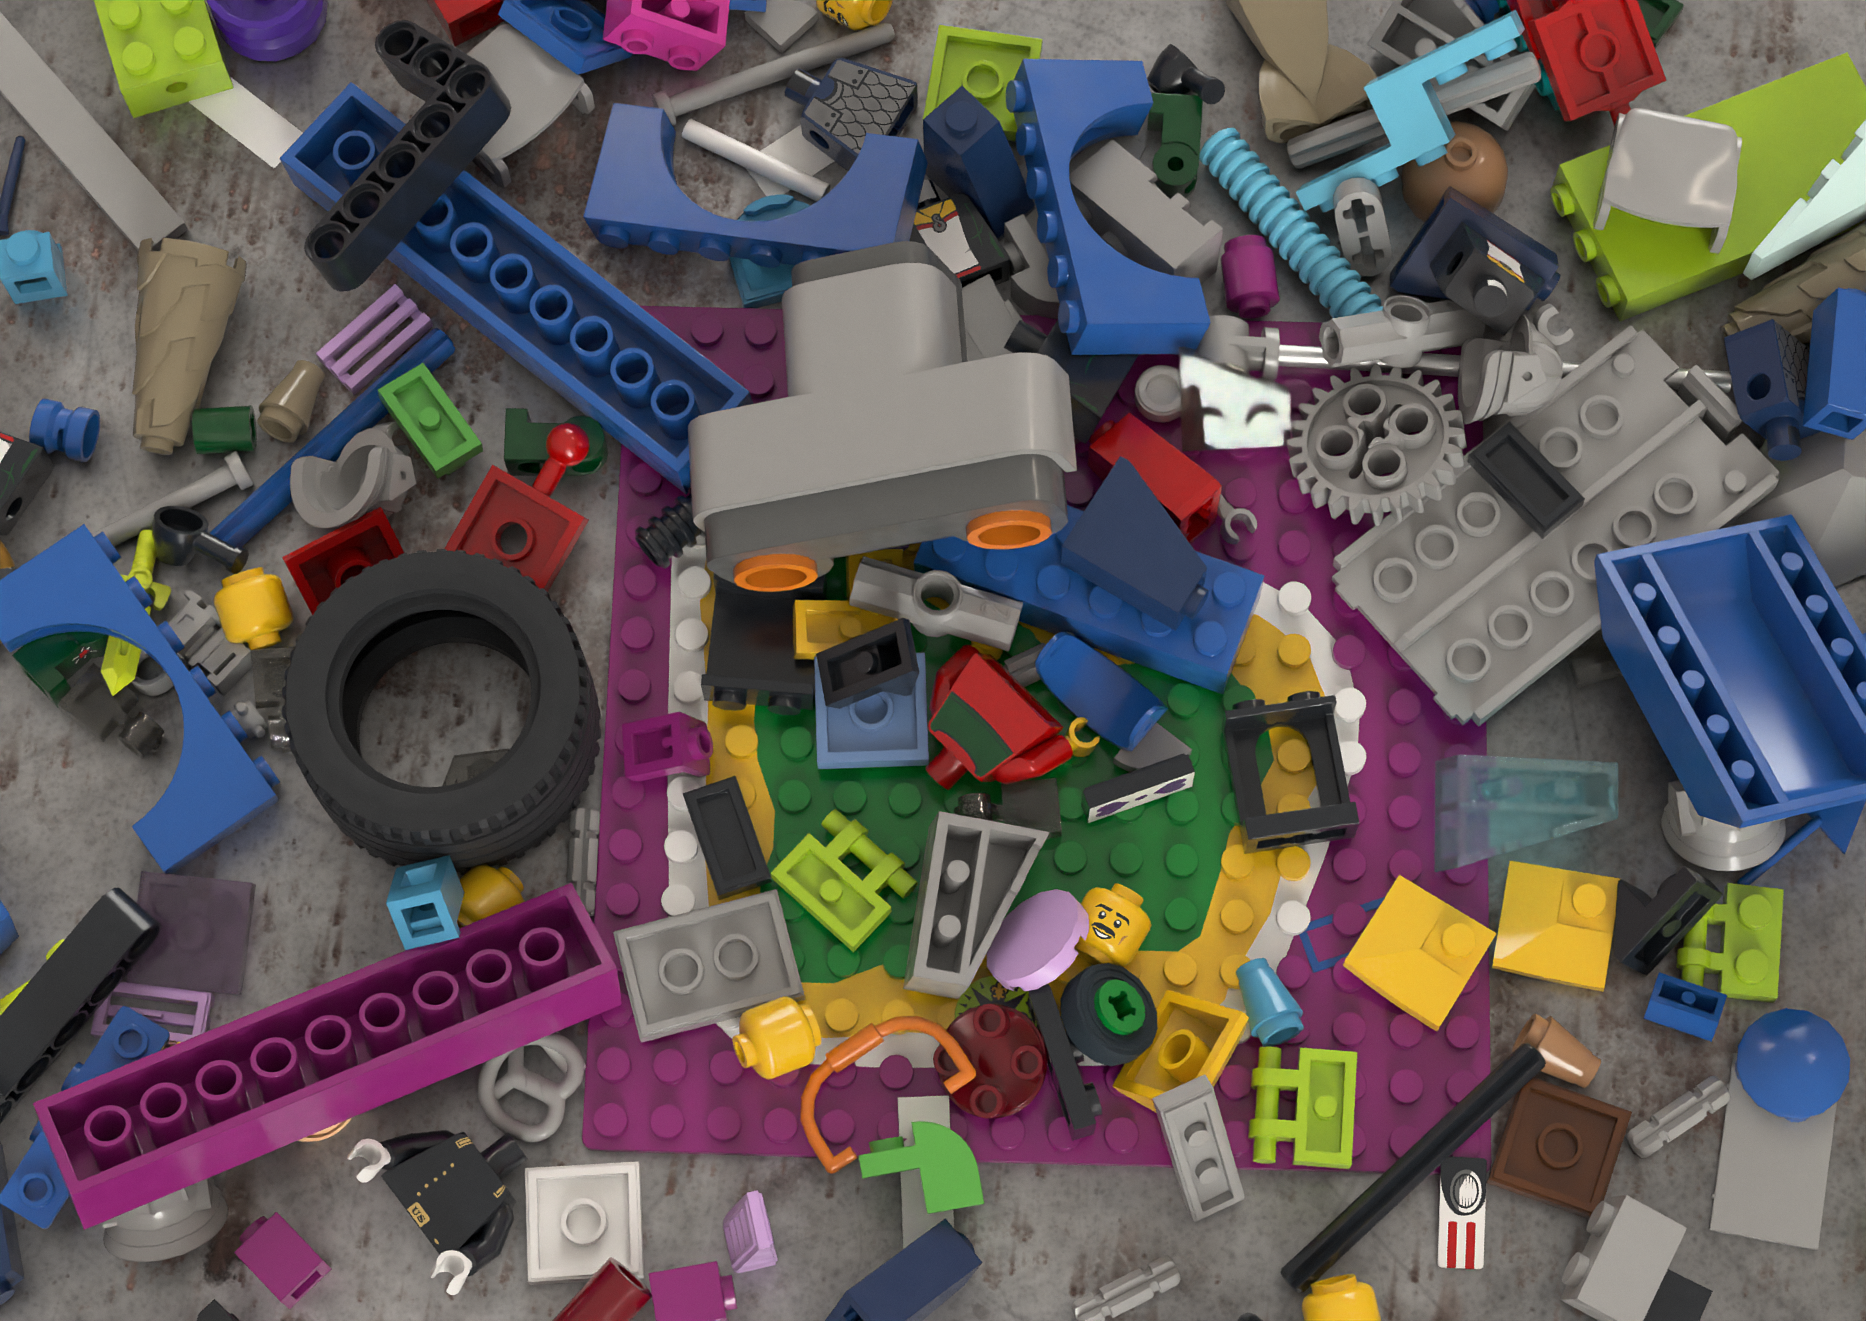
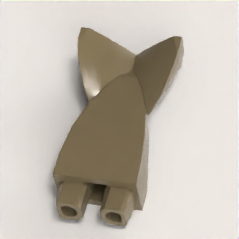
[1225,0,1377,143]

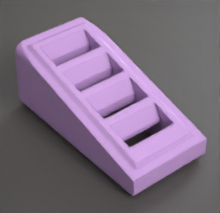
[723,1190,778,1273]

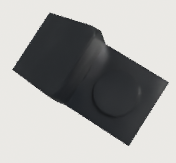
[816,618,919,709]
[1614,866,1723,976]

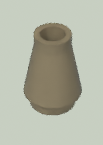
[257,360,325,442]

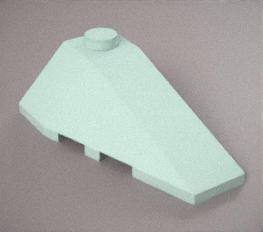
[1743,120,1866,280]

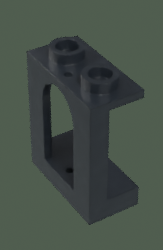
[1222,691,1359,854]

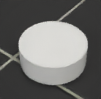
[1135,365,1189,422]

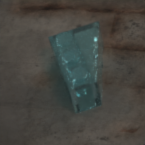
[1434,755,1618,872]

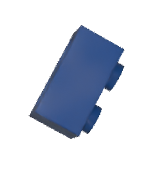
[1643,972,1727,1042]

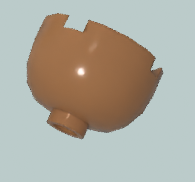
[1401,121,1508,222]

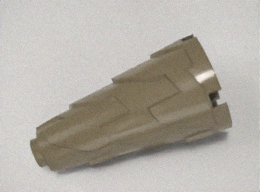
[1721,220,1866,344]
[132,238,247,455]

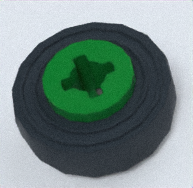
[1060,963,1158,1066]

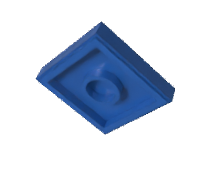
[498,0,633,75]

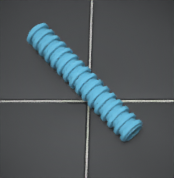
[1199,128,1383,318]

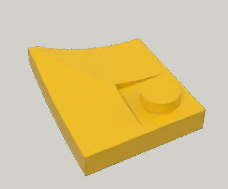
[1492,861,1620,992]
[1343,875,1497,1031]

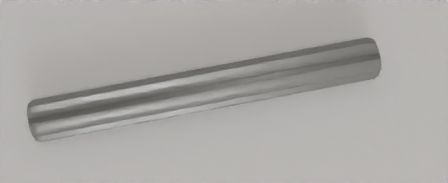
[1287,52,1541,169]

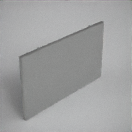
[1709,1053,1837,1251]

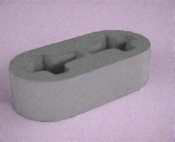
[1333,178,1392,276]

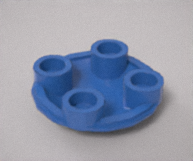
[1735,1008,1850,1123]

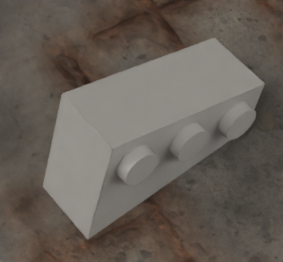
[1367,0,1536,131]
[1069,139,1223,284]
[903,811,1050,999]

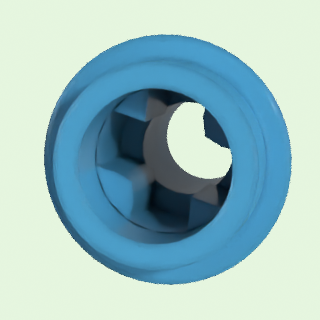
[1236,958,1304,1047]

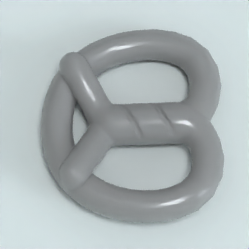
[478,1032,584,1142]

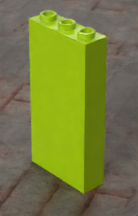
[1550,52,1866,322]

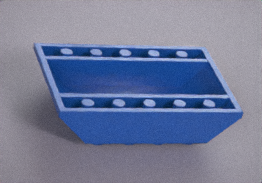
[1594,514,1866,828]

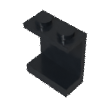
[701,573,827,715]

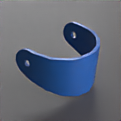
[1035,632,1168,752]

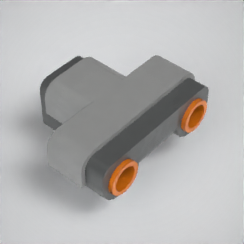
[688,241,1077,592]

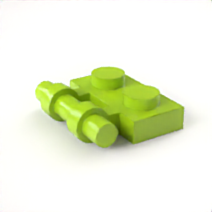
[771,809,918,952]
[1676,883,1784,1003]
[1248,1046,1357,1169]

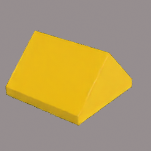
[1112,990,1249,1113]

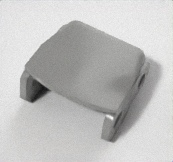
[467,24,595,188]
[1593,108,1742,254]

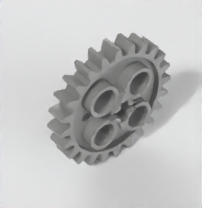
[1287,363,1467,526]

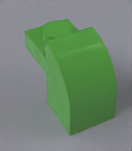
[858,1121,984,1214]

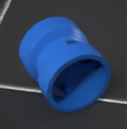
[29,398,100,462]

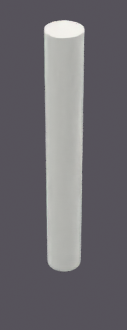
[682,119,831,202]

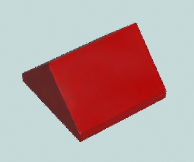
[282,507,404,616]

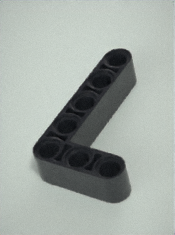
[304,20,511,292]
[0,888,162,1124]

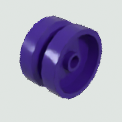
[207,0,328,61]

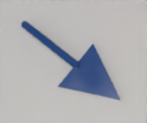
[1737,799,1866,885]

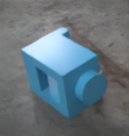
[0,230,68,304]
[386,855,464,950]

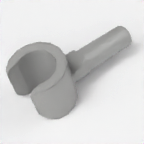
[1217,495,1257,544]

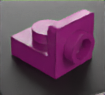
[622,711,713,782]

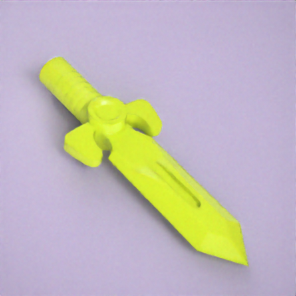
[101,530,171,696]

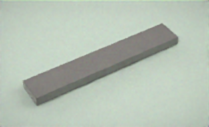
[0,12,188,251]

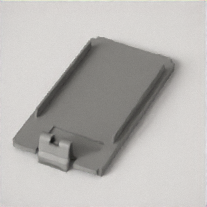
[1332,325,1780,727]

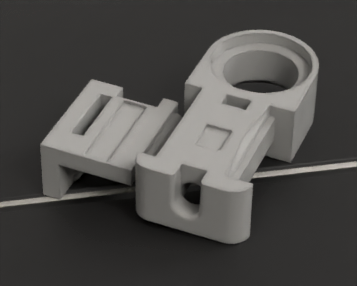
[131,590,258,696]

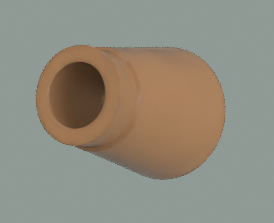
[1512,1013,1601,1088]

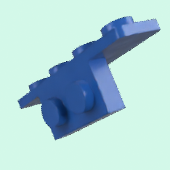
[0,1006,170,1229]

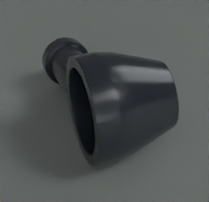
[1147,44,1225,104]
[152,506,249,574]

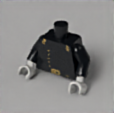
[347,1130,528,1295]

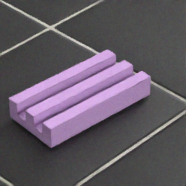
[316,284,433,395]
[91,982,215,1047]

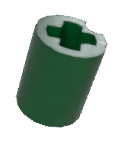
[192,405,257,454]

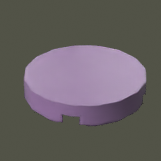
[987,889,1089,992]

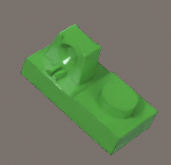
[378,363,483,479]

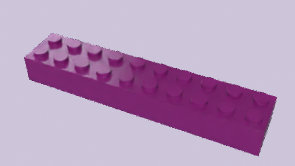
[33,882,622,1230]

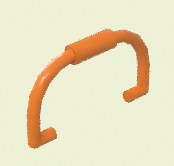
[800,1016,976,1174]

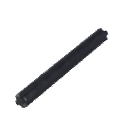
[1281,1043,1546,1293]

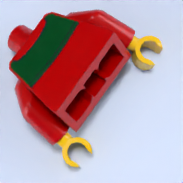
[926,641,1100,790]

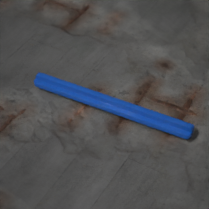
[210,328,455,547]

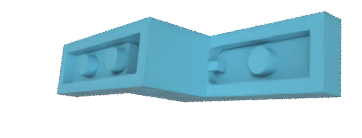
[1296,10,1525,213]

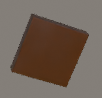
[1486,1077,1632,1219]

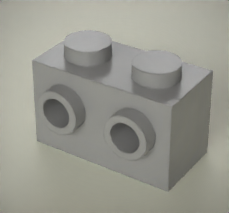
[1560,1195,1687,1321]

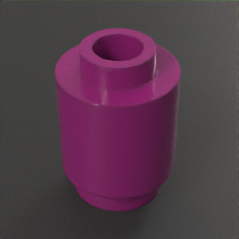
[1220,235,1280,319]

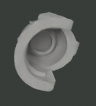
[1458,304,1574,424]
[290,421,416,528]
[1661,780,1786,871]
[102,1176,228,1262]

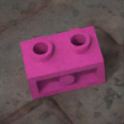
[603,0,730,71]

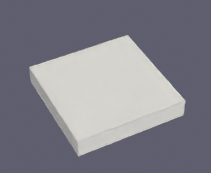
[525,1161,644,1285]

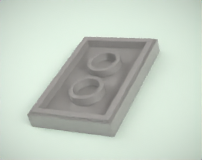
[613,889,805,1043]

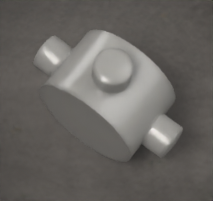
[231,700,268,739]

